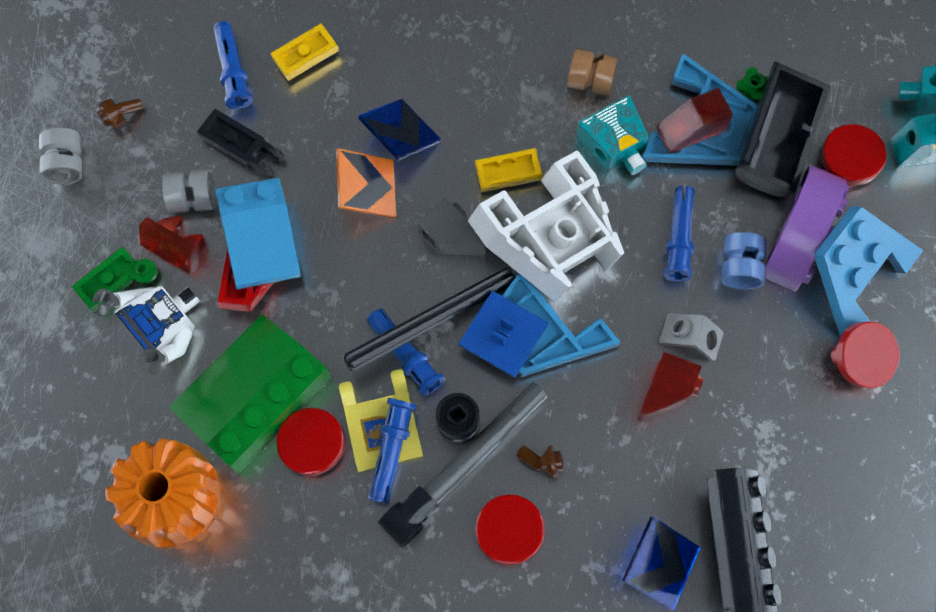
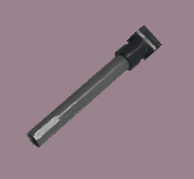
[378,382,547,548]

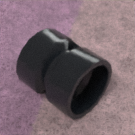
[436,393,480,445]

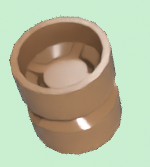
[567,48,618,97]

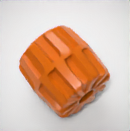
[105,438,225,549]

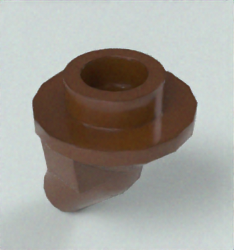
[97,98,143,129]
[516,445,564,479]

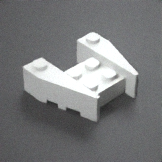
[468,150,624,302]

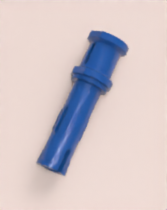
[213,21,253,110]
[664,186,695,282]
[366,308,446,397]
[368,398,417,503]

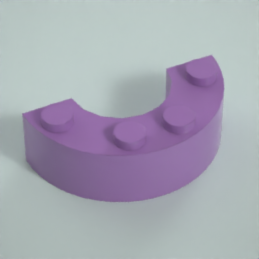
[765,165,850,292]

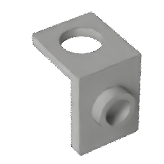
[659,313,724,361]

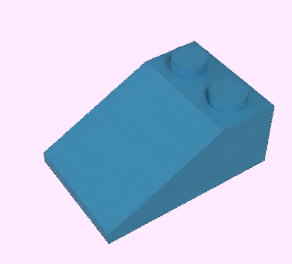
[215,178,301,289]

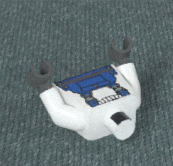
[93,286,200,374]

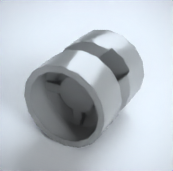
[39,127,82,185]
[162,169,216,213]

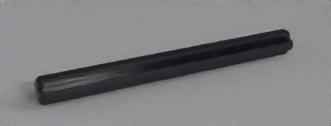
[344,268,515,371]

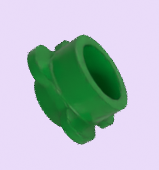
[736,67,768,101]

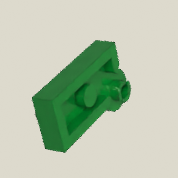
[71,246,158,313]

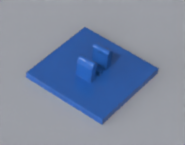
[458,291,549,378]

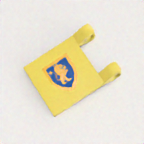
[339,369,423,472]

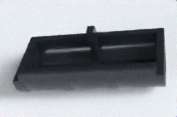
[735,61,831,197]
[706,468,781,612]

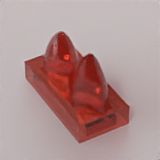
[139,215,204,275]

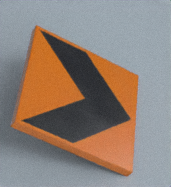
[336,148,396,218]

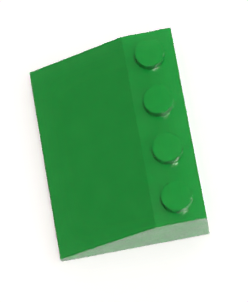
[169,314,332,474]

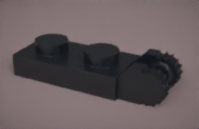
[197,109,285,177]

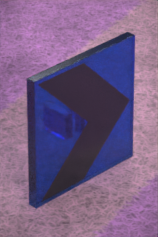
[358,99,442,161]
[622,516,701,611]

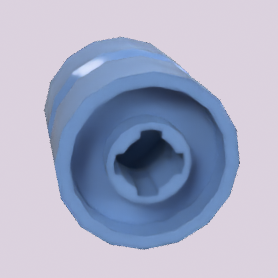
[721,232,767,290]

